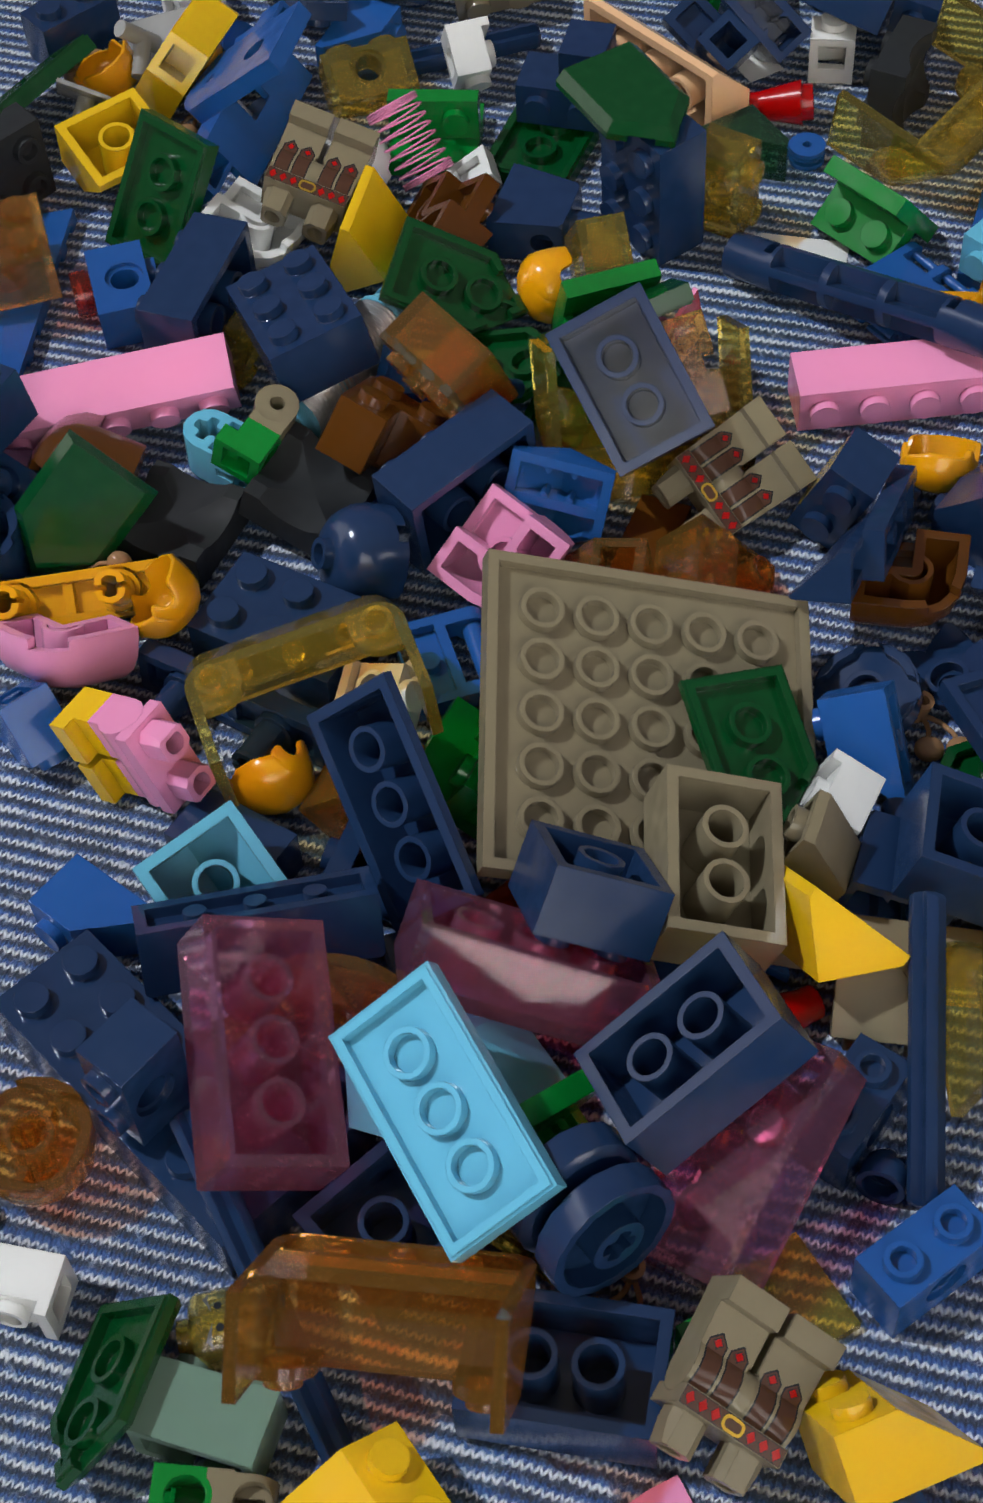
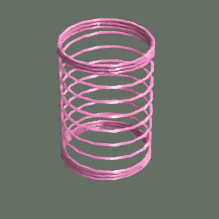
[366,90,454,192]

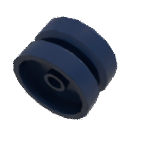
[509,1121,675,1297]

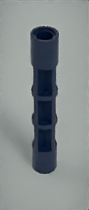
[721,231,983,358]

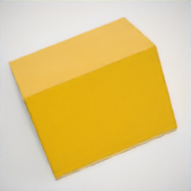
[329,164,408,292]
[781,865,910,983]

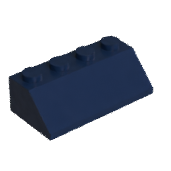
[306,671,484,933]

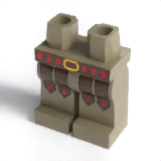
[260,99,380,245]
[651,395,818,550]
[649,1275,847,1497]

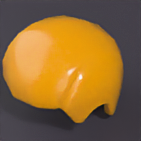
[73,39,137,97]
[517,246,573,324]
[899,434,982,494]
[130,553,201,640]
[229,740,315,815]

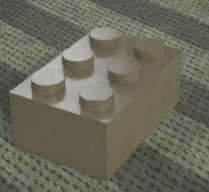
[644,763,787,972]

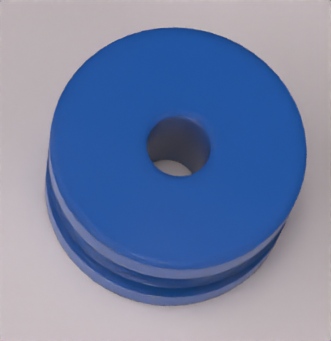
[788,132,826,171]

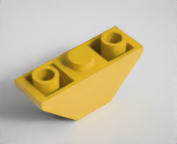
[135,0,239,119]

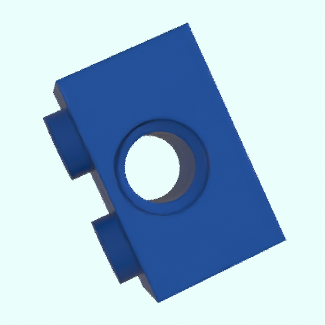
[84,239,156,350]
[849,1184,983,1339]

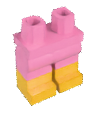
[49,686,217,814]

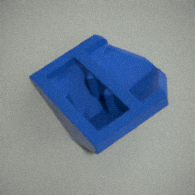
[504,446,617,543]

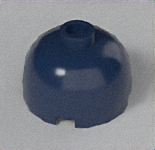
[311,502,410,609]

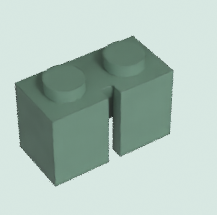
[126,1353,289,1476]

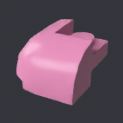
[427,483,575,608]
[0,613,139,688]

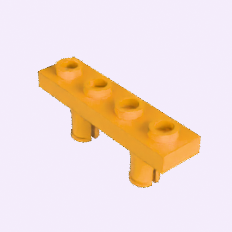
[0,558,156,625]

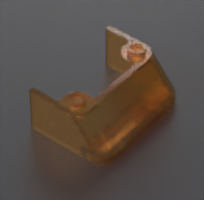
[221,1233,537,1435]

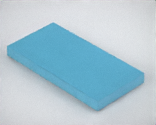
[328,961,567,1263]

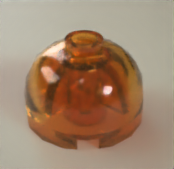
[0,1076,98,1207]

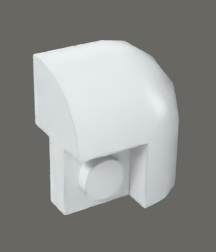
[201,176,305,268]

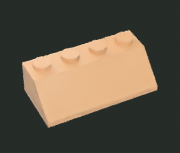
[583,0,750,151]

